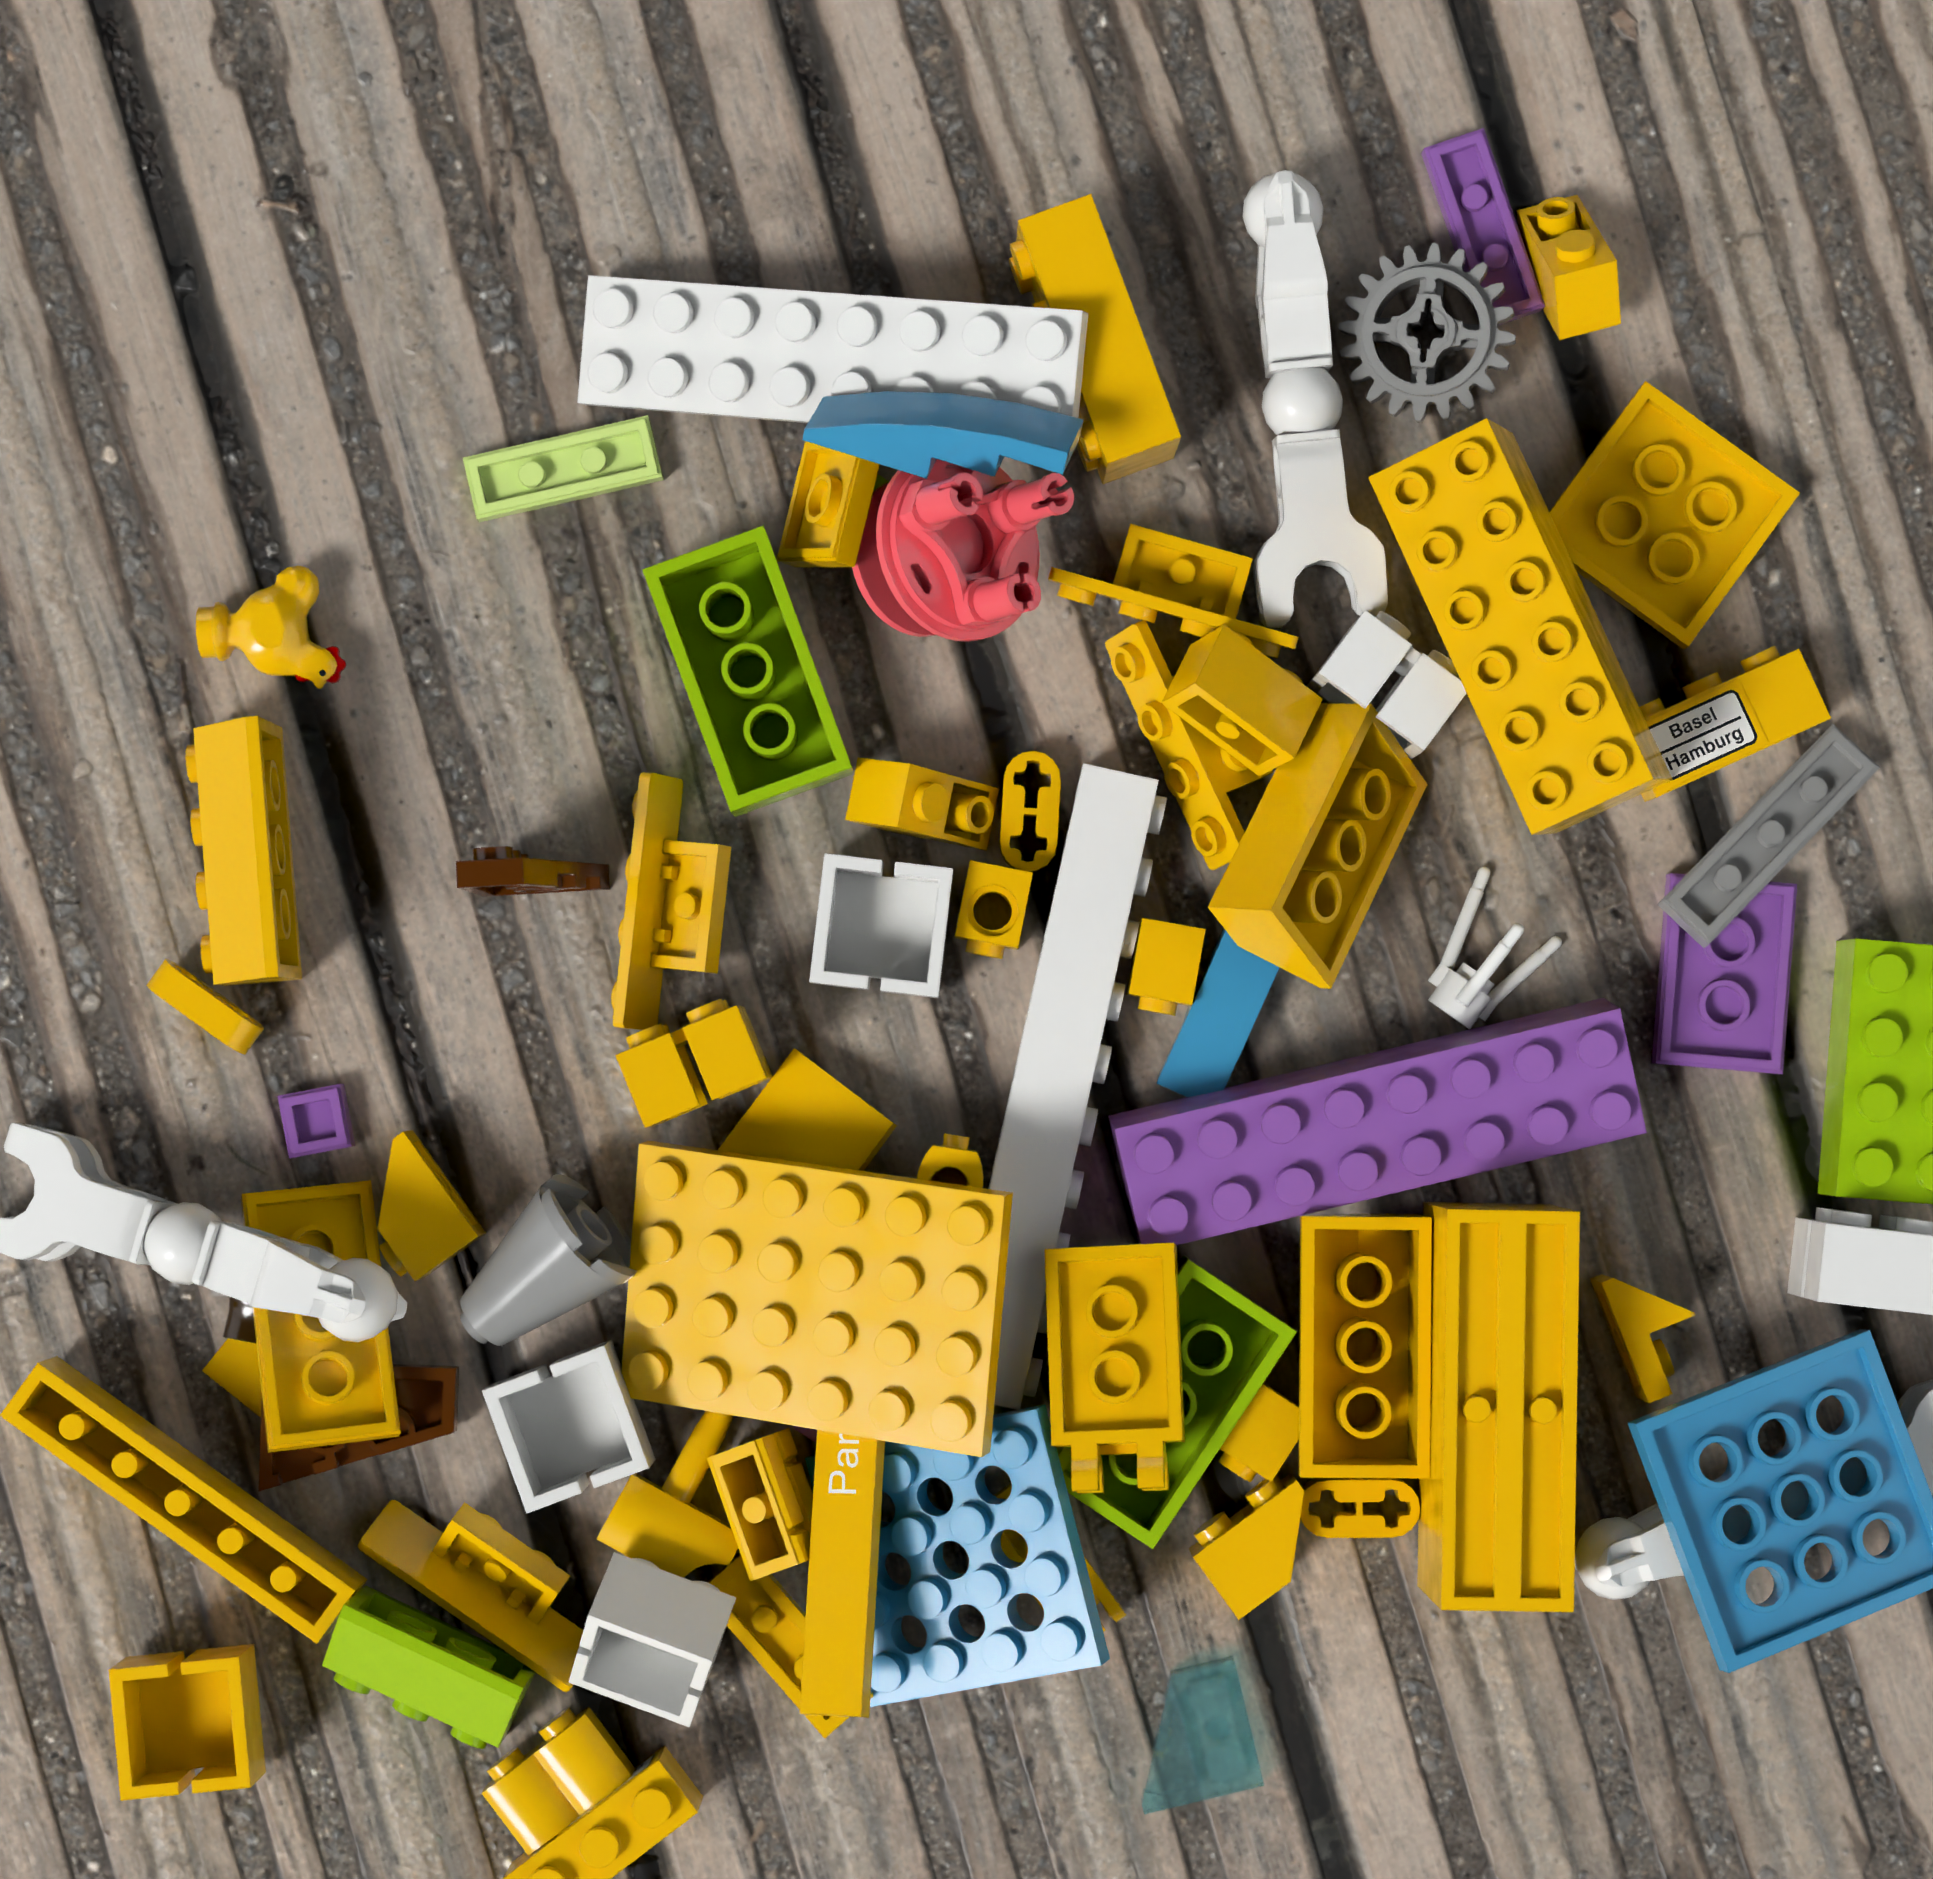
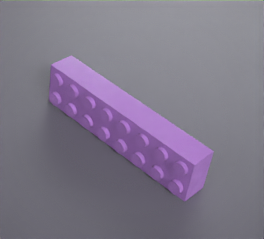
[1109,998,1647,1245]

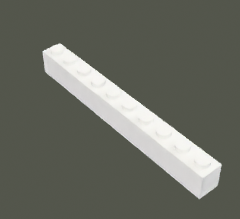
[988,763,1167,1410]

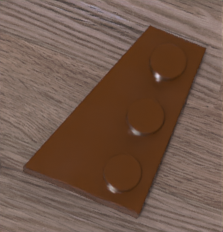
[456,846,610,897]
[258,1364,459,1492]

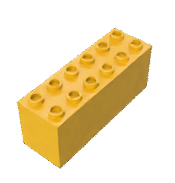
[1368,418,1673,835]
[1417,1202,1580,1612]

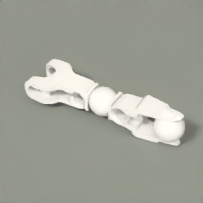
[1243,170,1388,629]
[0,1123,408,1342]
[1575,1379,1933,1600]

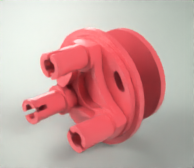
[852,459,1074,642]

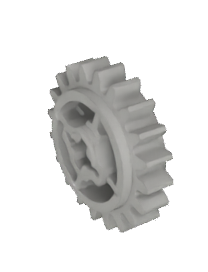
[1338,243,1516,423]

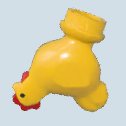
[196,566,346,689]

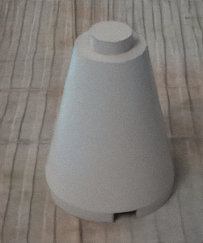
[460,1174,637,1346]

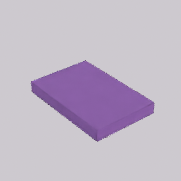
[1651,873,1797,1074]

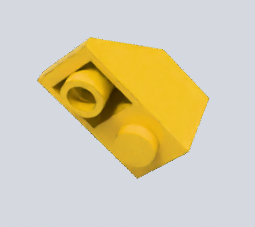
[1517,195,1621,340]
[845,757,999,851]
[1189,1473,1304,1620]

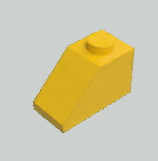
[377,1130,486,1281]

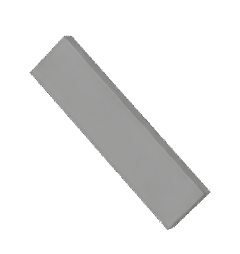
[1657,724,1880,948]

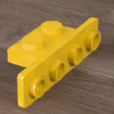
[1048,524,1299,658]
[1105,620,1273,870]
[611,772,731,1030]
[358,1500,583,1692]

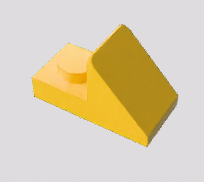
[1590,1274,1696,1403]

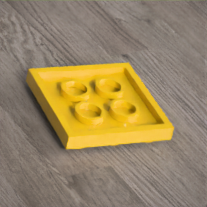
[1549,381,1800,649]

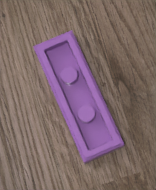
[1421,128,1545,326]

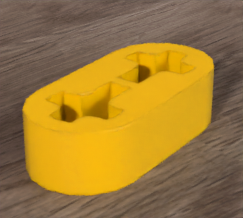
[1000,751,1061,872]
[146,959,264,1055]
[1300,1478,1421,1538]

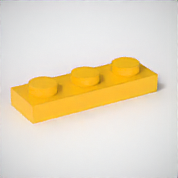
[707,1554,874,1738]

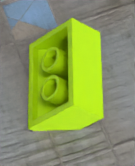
[322,1585,536,1749]

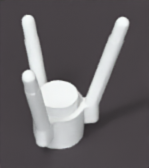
[1428,866,1562,1029]

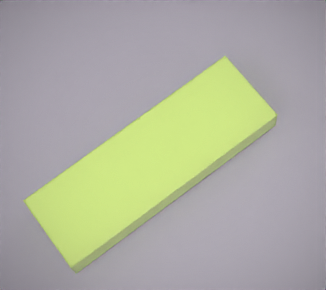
[463,415,664,523]

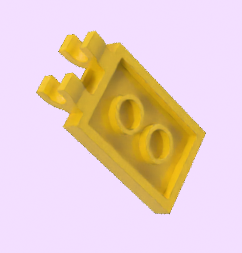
[1044,1242,1185,1494]

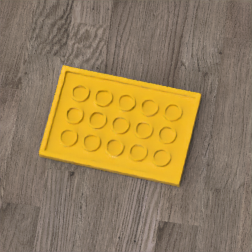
[621,1141,1013,1457]

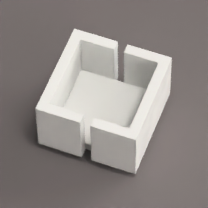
[1307,610,1466,760]
[809,853,953,998]
[1787,1207,1933,1315]
[482,1339,656,1514]
[568,1552,737,1727]

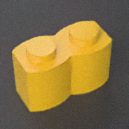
[482,1707,635,1856]

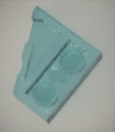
[1141,1656,1264,1815]

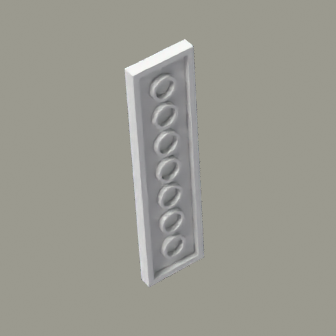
[577,275,1088,423]

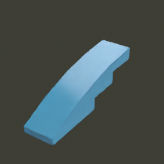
[802,391,1084,479]
[1156,928,1279,1097]

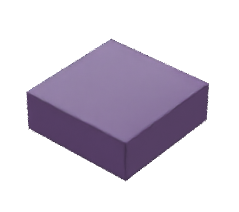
[278,1084,355,1159]

